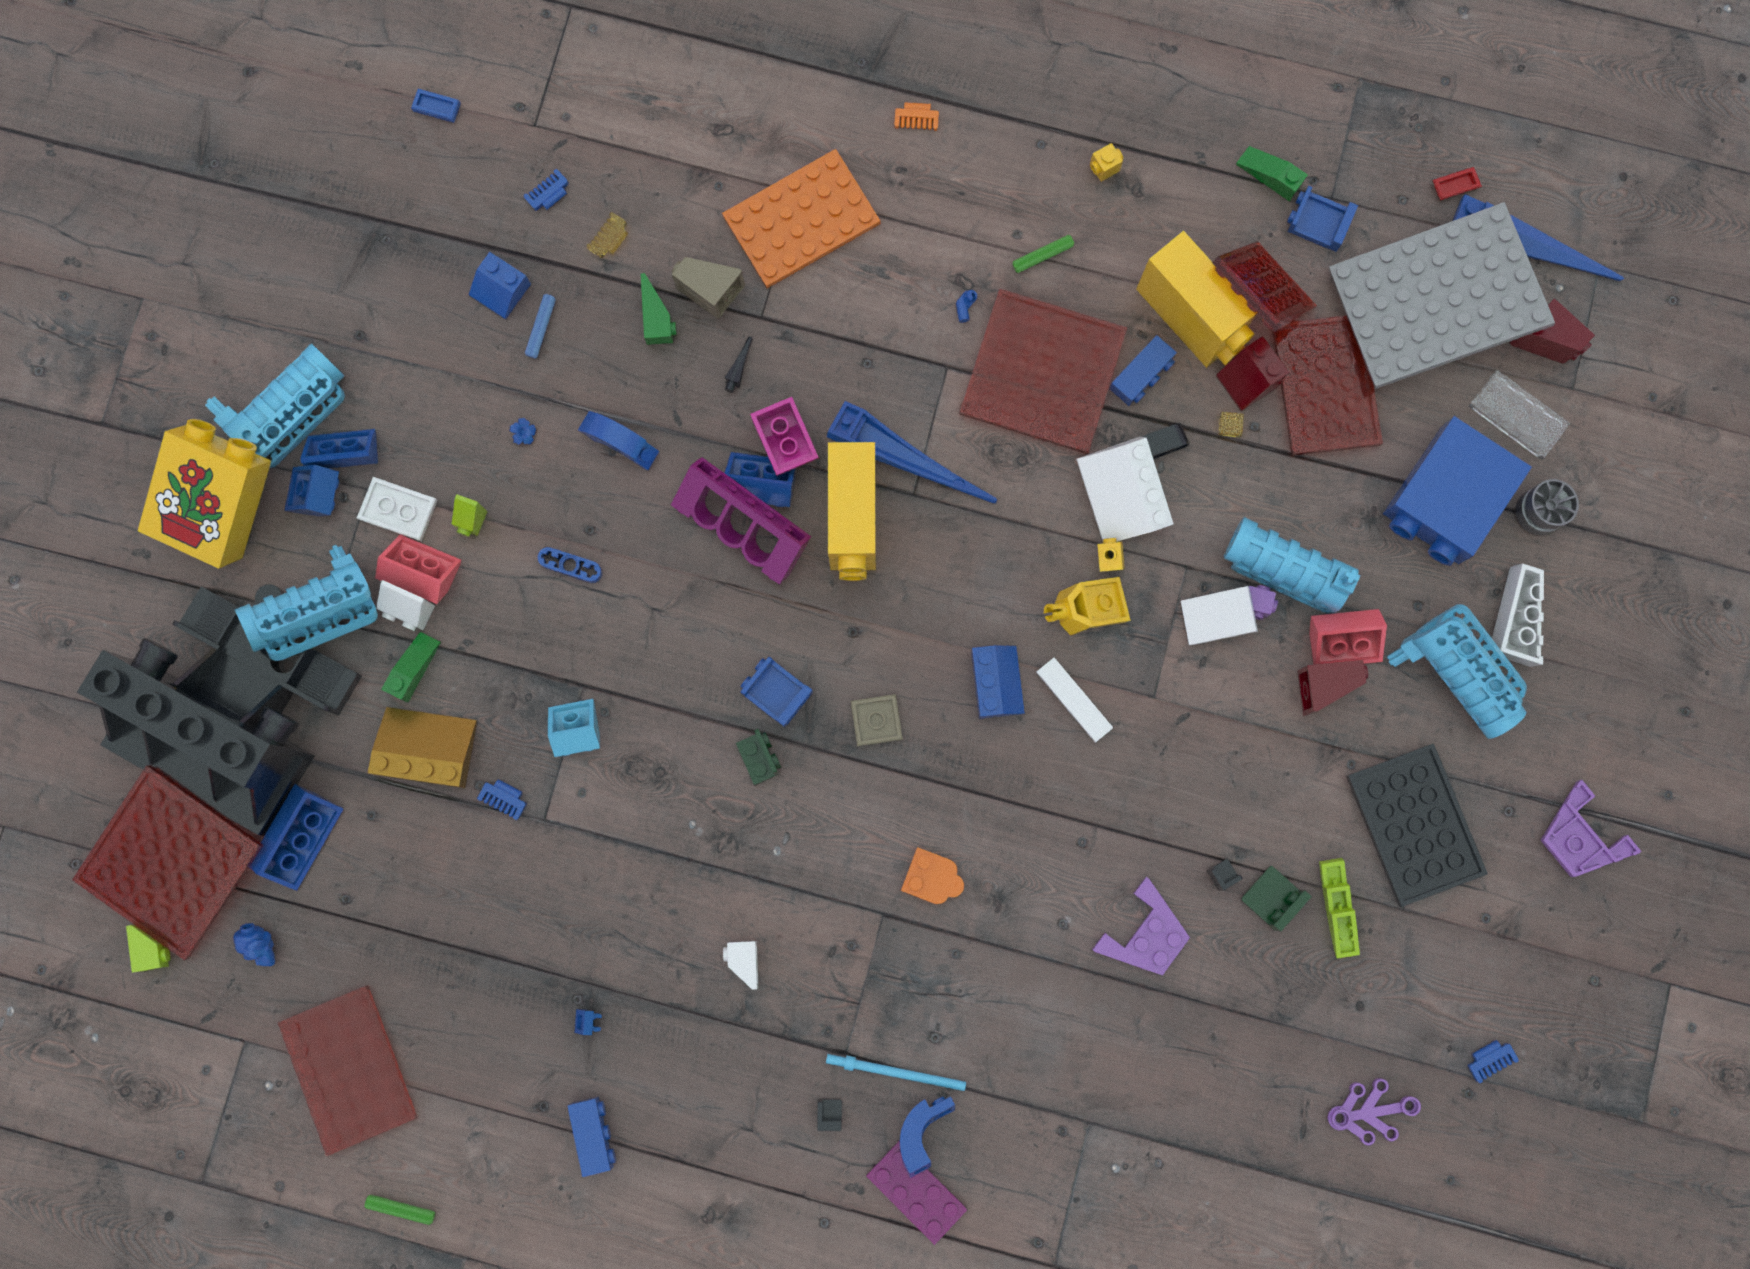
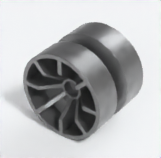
[1516,479,1579,535]

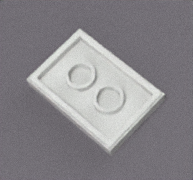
[357,477,438,542]
[1181,586,1258,646]

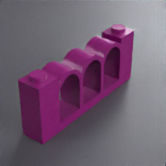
[671,457,811,584]

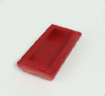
[1432,167,1482,201]

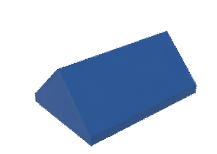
[300,429,378,469]

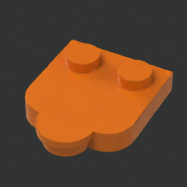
[901,847,964,904]

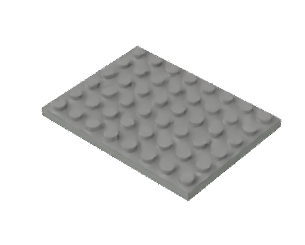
[1329,202,1555,389]

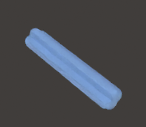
[525,294,556,358]

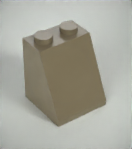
[672,257,745,319]

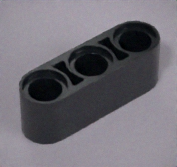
[1141,423,1189,460]

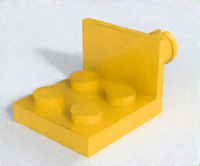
[1044,577,1131,635]

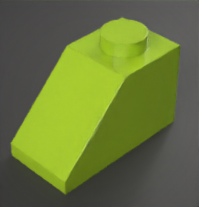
[452,494,488,537]
[126,925,170,973]

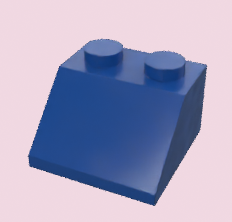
[469,252,531,320]
[284,464,339,516]

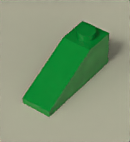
[1236,146,1308,202]
[641,273,677,345]
[381,632,441,703]

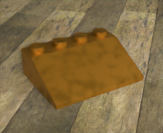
[368,707,477,788]

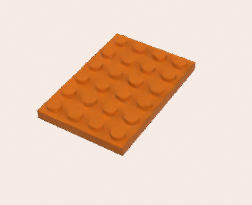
[722,149,881,289]

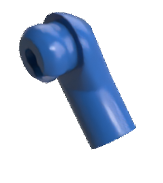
[956,290,977,323]

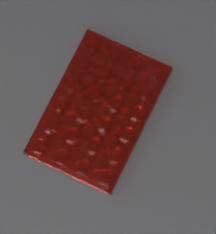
[1212,241,1317,332]
[1272,316,1383,456]
[278,985,417,1157]

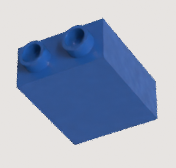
[1383,416,1532,566]

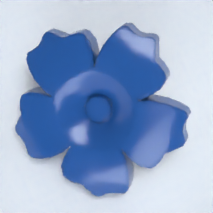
[509,418,536,445]

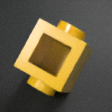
[1090,143,1123,182]
[1097,538,1125,572]

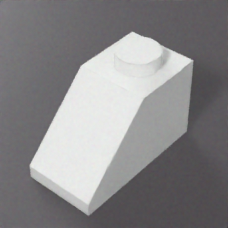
[723,941,758,990]

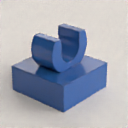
[574,1009,602,1035]

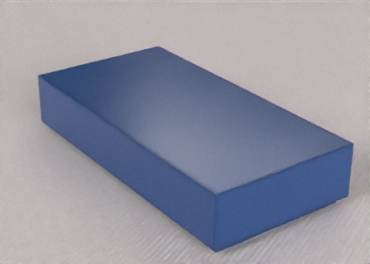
[411,89,461,123]

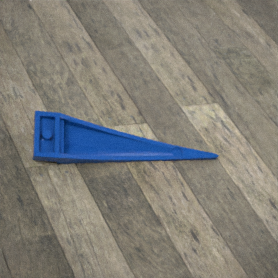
[1453,194,1624,281]
[826,401,997,503]

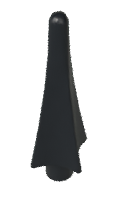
[724,336,752,393]

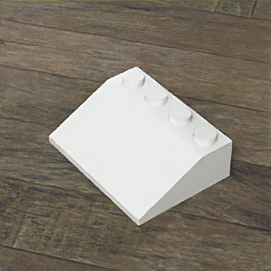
[1076,437,1173,541]

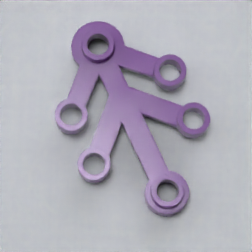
[1328,1078,1421,1145]

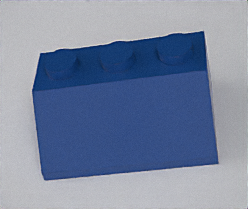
[723,452,797,507]
[971,645,1025,719]

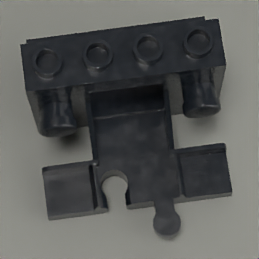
[77,584,362,836]

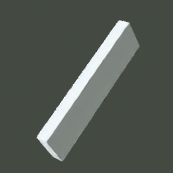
[1036,658,1113,743]

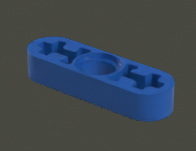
[538,547,602,583]

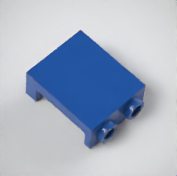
[1287,185,1358,252]
[740,656,813,728]

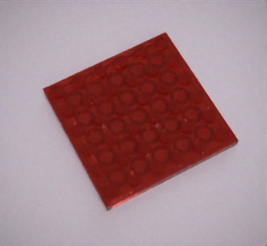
[959,288,1127,454]
[72,765,263,961]

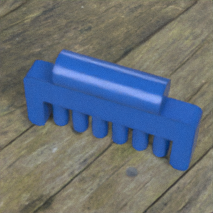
[524,169,569,211]
[477,779,527,820]
[1468,1040,1519,1083]

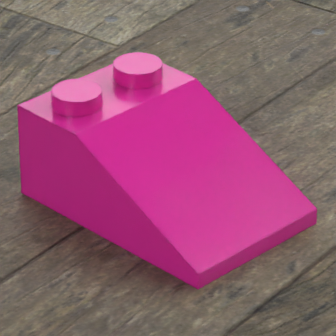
[750,397,819,476]

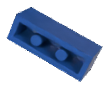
[1109,335,1177,406]
[567,1096,616,1177]

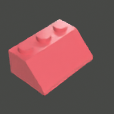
[375,534,461,604]
[1309,609,1387,665]

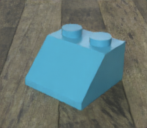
[548,699,600,757]

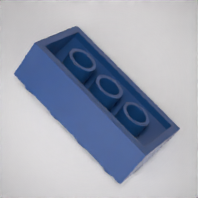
[247,784,343,891]

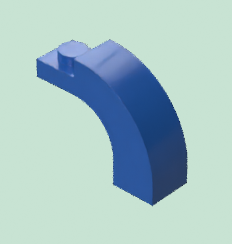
[578,411,659,470]
[900,1097,955,1178]

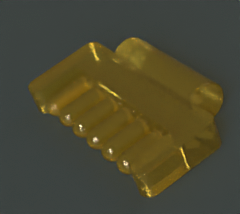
[587,212,628,258]

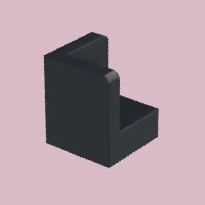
[1206,859,1243,891]
[817,1099,842,1131]

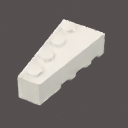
[1488,564,1544,667]

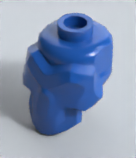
[233,923,276,966]

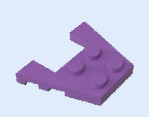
[1540,780,1642,877]
[1092,877,1190,975]

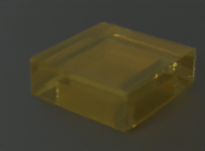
[1218,412,1244,437]

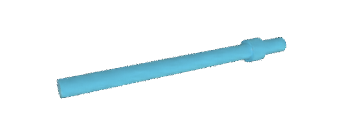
[826,1054,966,1091]

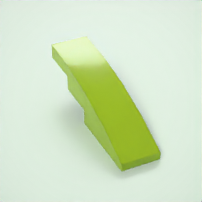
[1319,858,1360,959]

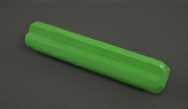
[1012,235,1074,273]
[365,1195,435,1225]

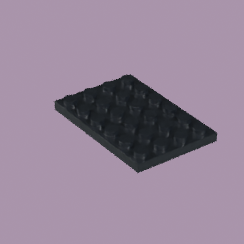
[1346,743,1488,907]

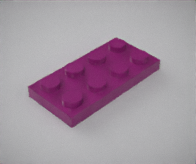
[866,1140,967,1245]

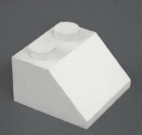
[376,580,435,631]

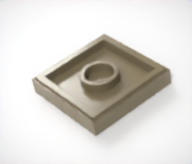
[850,694,903,747]

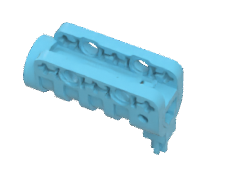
[205,344,345,468]
[1224,517,1361,614]
[234,545,378,661]
[1387,604,1527,739]

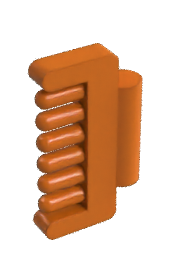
[894,102,939,131]

